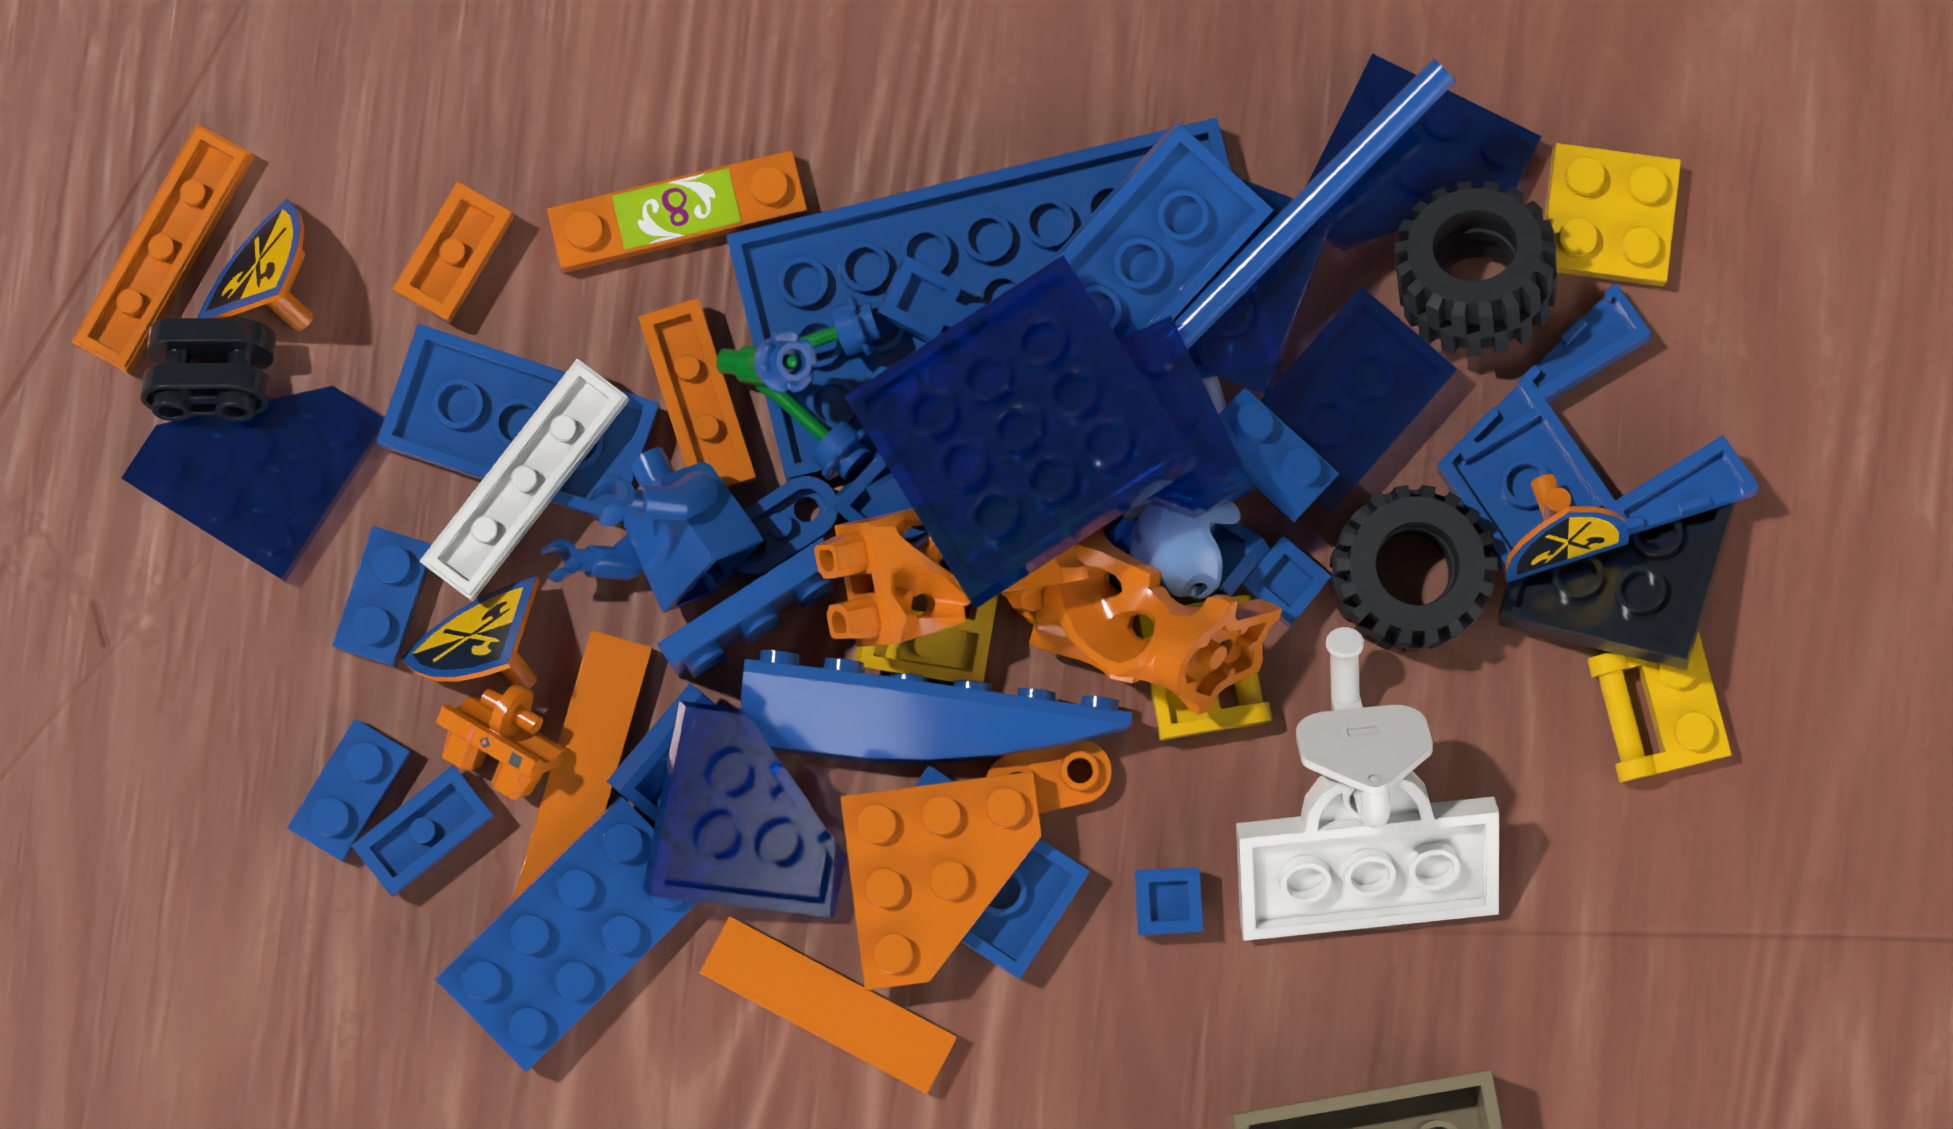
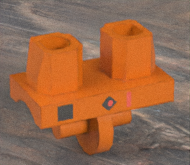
[435,684,568,800]

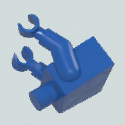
[541,447,763,613]

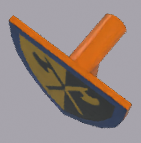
[197,198,313,332]
[1504,474,1629,583]
[400,576,540,689]

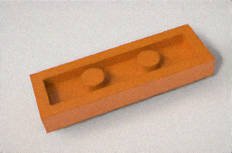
[638,298,757,489]

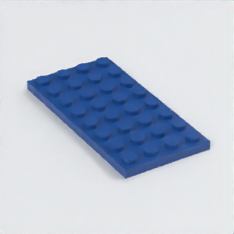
[726,117,1280,483]

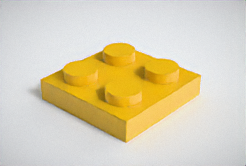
[1544,143,1681,287]

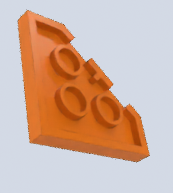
[840,771,1042,991]

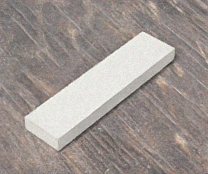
[420,359,629,602]

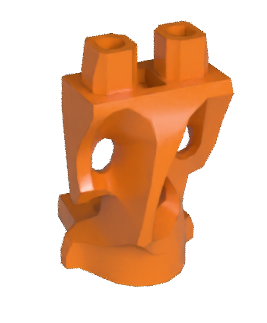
[814,484,1089,647]
[1014,524,1282,715]

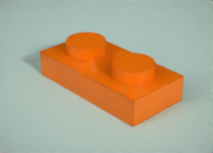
[392,181,514,325]

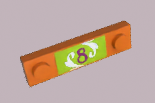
[546,150,808,273]

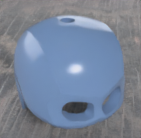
[1130,490,1241,600]

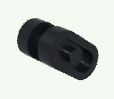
[140,318,276,422]

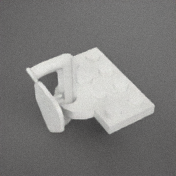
[1236,627,1499,941]

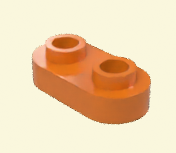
[986,740,1112,815]

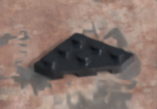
[1498,502,1736,671]

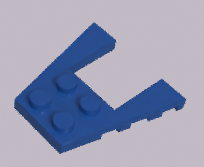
[1437,283,1759,570]

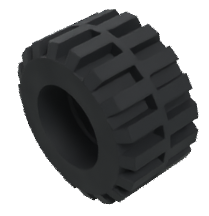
[1394,181,1558,357]
[1329,485,1497,652]

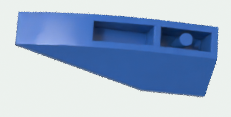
[738,650,1133,764]

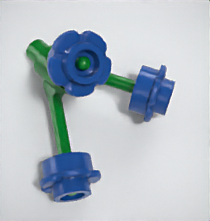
[717,295,882,480]

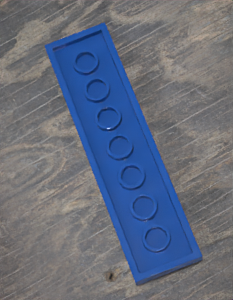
[830,121,1273,569]

